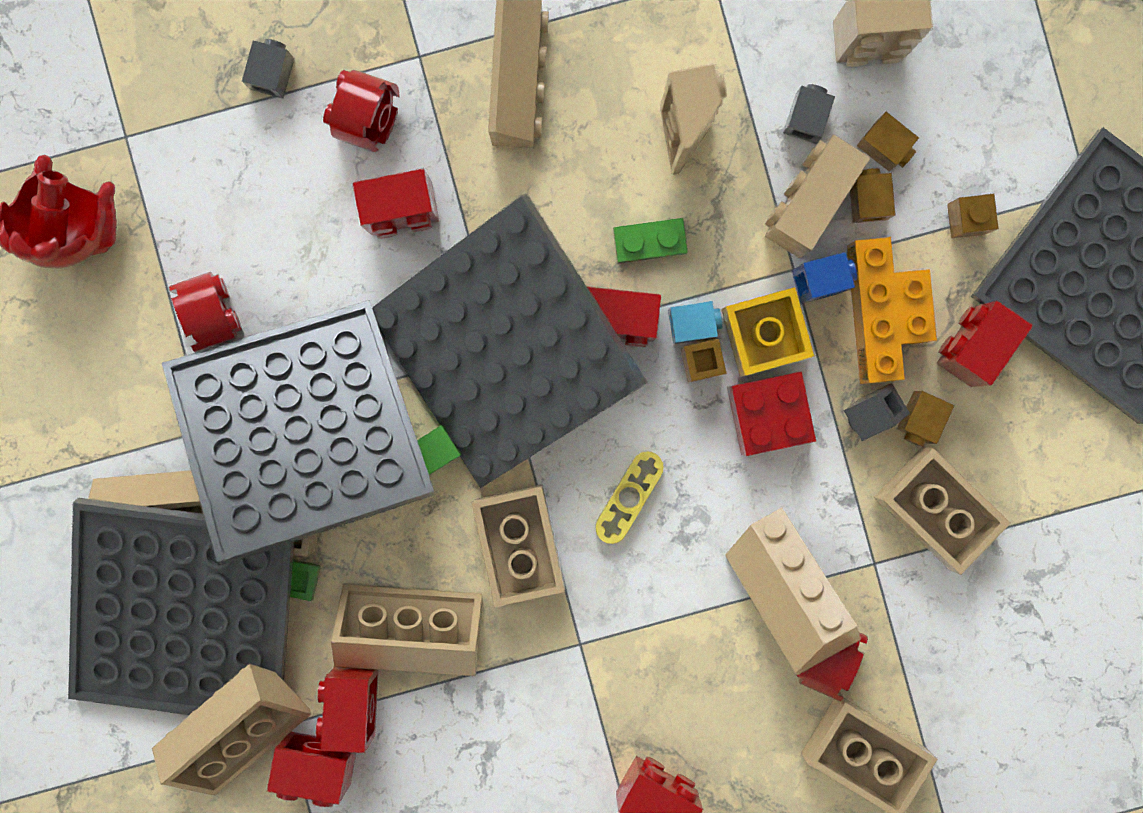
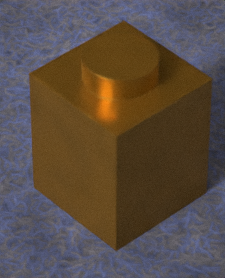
[857,111,919,171]
[850,168,895,223]
[947,194,999,239]
[680,339,727,382]
[896,391,955,447]

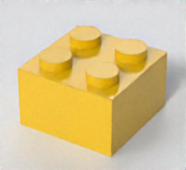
[721,287,814,377]

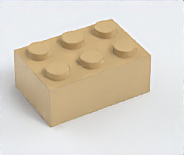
[833,0,933,67]
[765,134,870,259]
[874,447,1011,575]
[471,484,565,608]
[801,698,938,813]

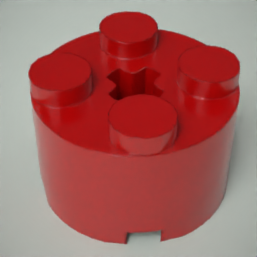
[323,70,400,152]
[169,271,242,353]
[796,632,868,702]

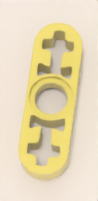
[596,451,664,544]

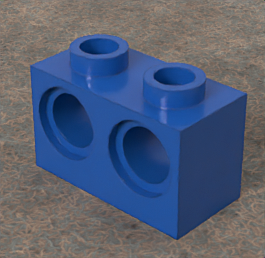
[792,252,857,304]

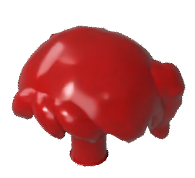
[0,155,117,269]

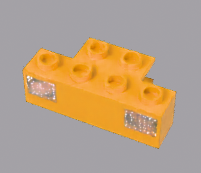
[847,237,937,384]

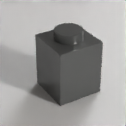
[242,39,294,99]
[783,84,835,144]
[844,383,910,441]

